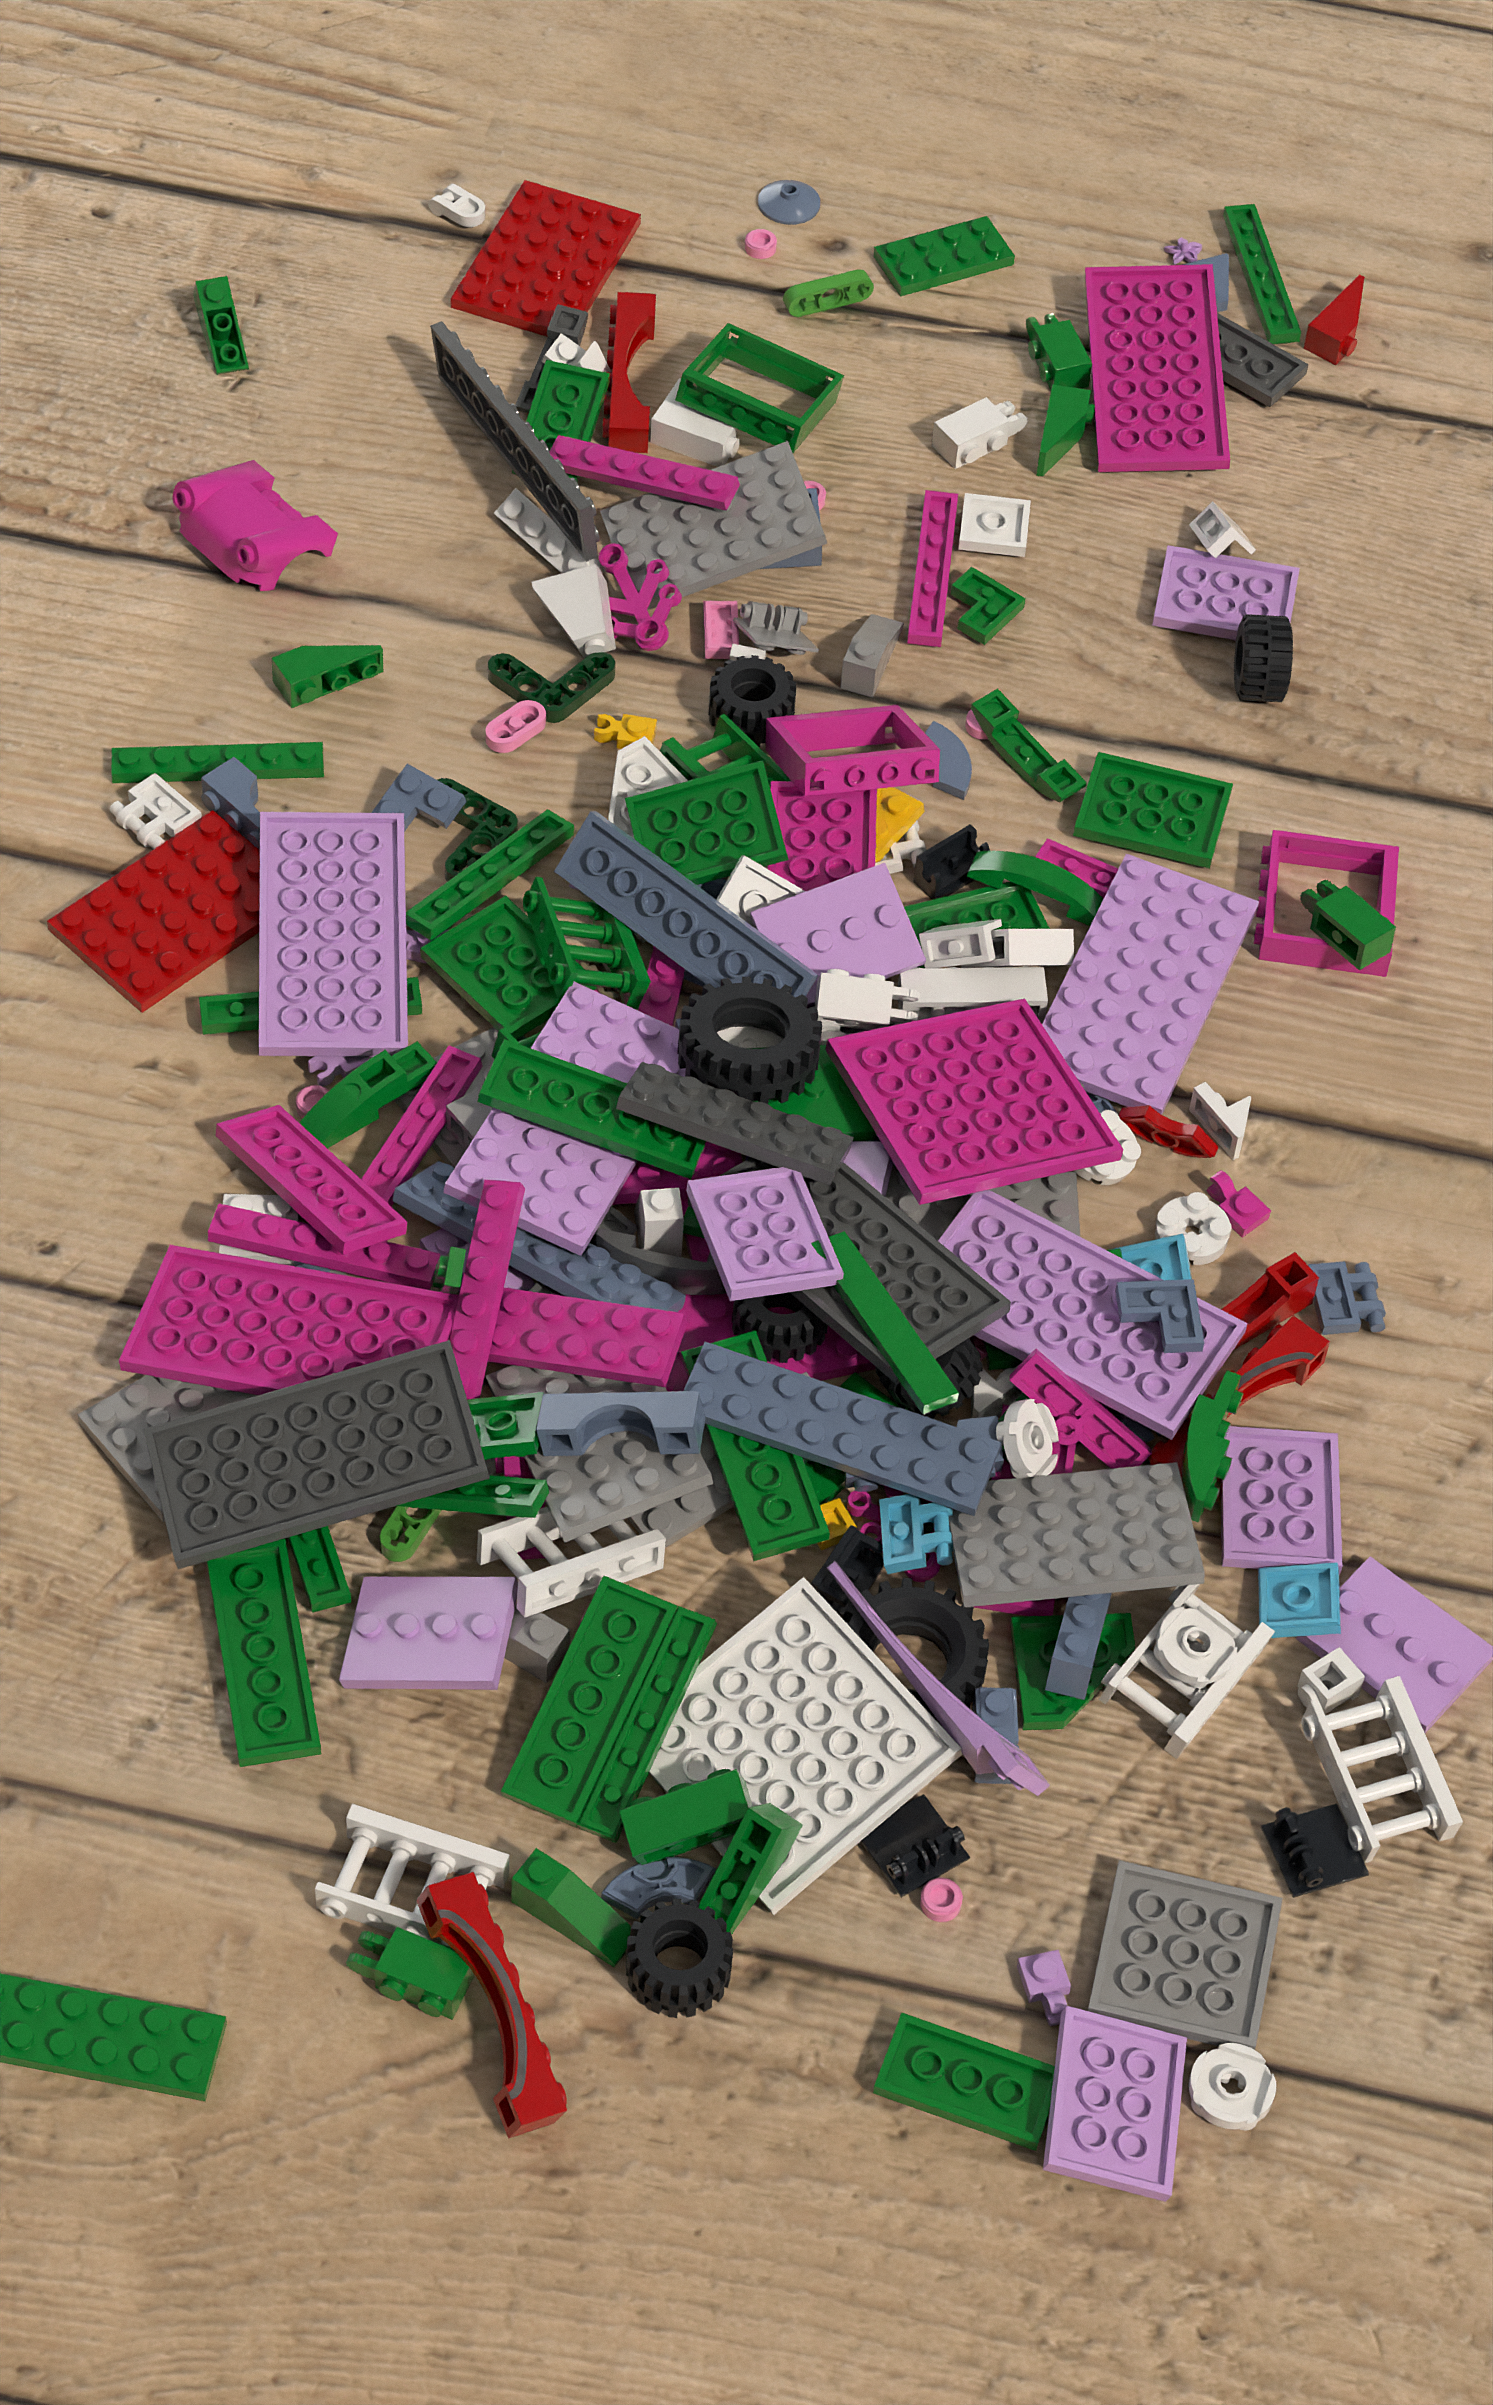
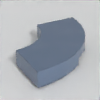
[925,721,972,800]
[601,1857,716,1919]

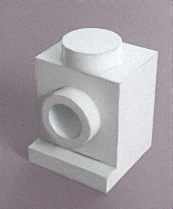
[1297,1647,1365,1714]

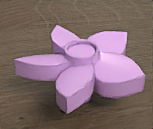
[1164,237,1202,265]

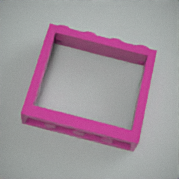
[765,705,940,796]
[1253,830,1399,977]

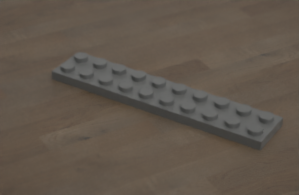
[430,321,600,562]

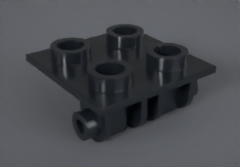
[861,1794,970,1898]
[1261,1803,1369,1898]

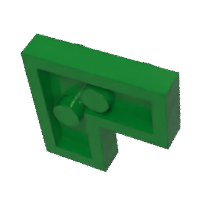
[950,567,1026,645]

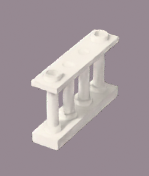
[476,1507,666,1618]
[1099,1584,1275,1759]
[1301,1676,1463,1863]
[315,1804,509,1950]

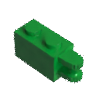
[1025,313,1092,390]
[1300,880,1396,970]
[346,1927,474,2020]

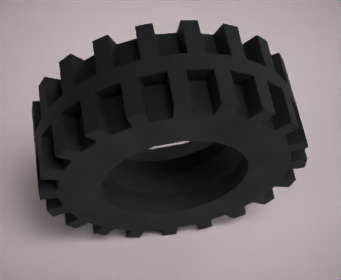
[677,977,822,1104]
[844,1578,989,1730]

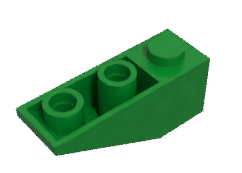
[193,276,249,375]
[271,645,384,708]

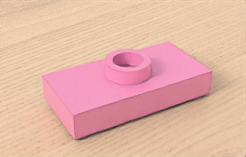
[703,601,739,659]

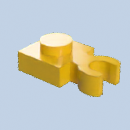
[594,714,657,749]

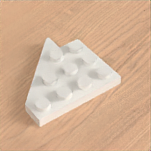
[608,736,688,839]

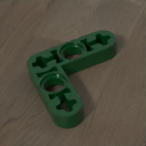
[488,652,616,723]
[437,778,518,882]

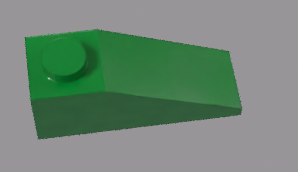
[1036,384,1095,477]
[699,1803,803,1935]
[511,1848,632,1968]

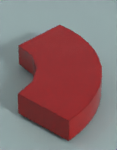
[1118,1105,1219,1158]

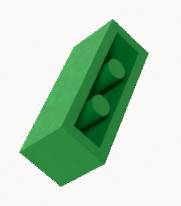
[619,1769,753,1865]

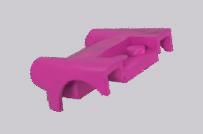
[172,460,338,591]

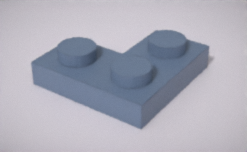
[371,764,466,832]
[1115,1279,1204,1353]

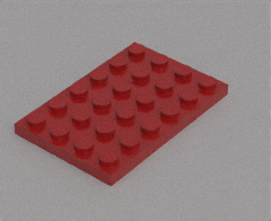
[451,180,641,337]
[47,810,260,1013]

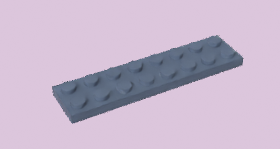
[554,811,819,997]
[393,1161,686,1312]
[684,1342,1002,1516]

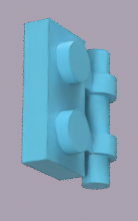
[879,1494,953,1574]

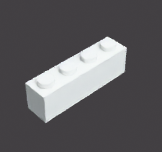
[898,966,1048,1024]

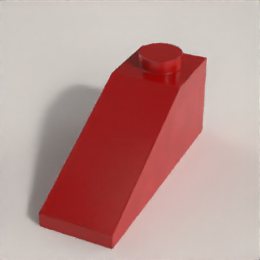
[1303,274,1365,366]

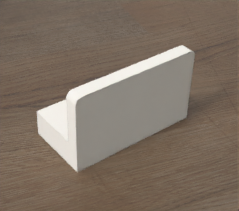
[1189,501,1256,558]
[919,919,1002,968]

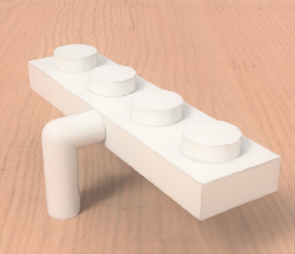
[494,488,605,574]

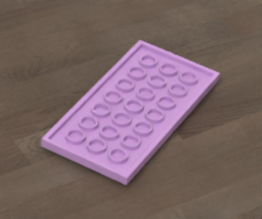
[259,812,408,1056]
[1042,854,1259,1114]
[443,982,686,1256]
[938,1190,1247,1440]

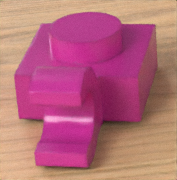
[1206,1170,1271,1238]

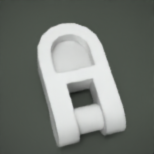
[428,184,485,228]

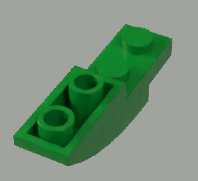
[299,1041,437,1149]
[1182,1370,1244,1522]

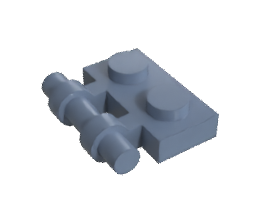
[1308,1261,1386,1335]

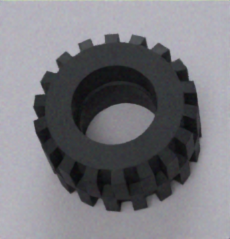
[1234,614,1293,702]
[708,655,796,747]
[732,1292,828,1363]
[875,1338,983,1419]
[626,1899,733,2018]

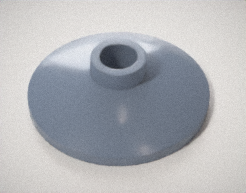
[758,180,820,225]

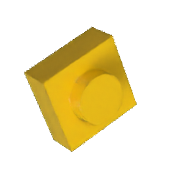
[817,1498,857,1550]

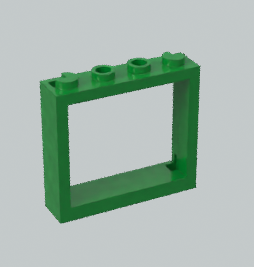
[675,323,844,453]

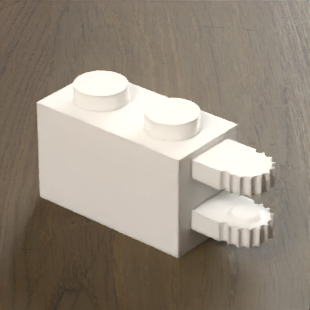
[932,397,1028,469]
[815,969,920,1030]

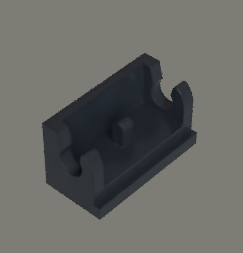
[913,824,990,900]
[811,1525,885,1620]

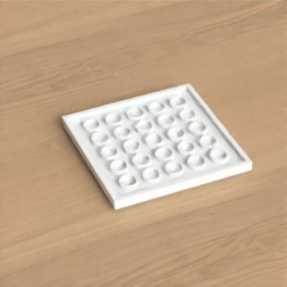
[649,1577,962,1915]

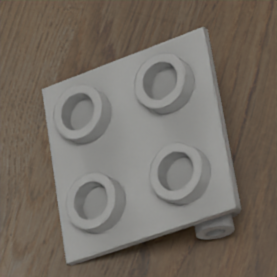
[733,601,819,655]

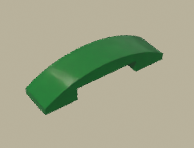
[971,688,1087,802]
[967,851,1103,926]

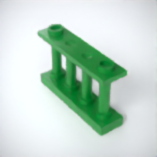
[660,714,791,789]
[523,877,651,1009]

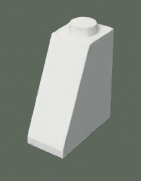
[651,378,740,467]
[532,564,616,658]
[961,929,1074,968]
[634,1188,684,1257]

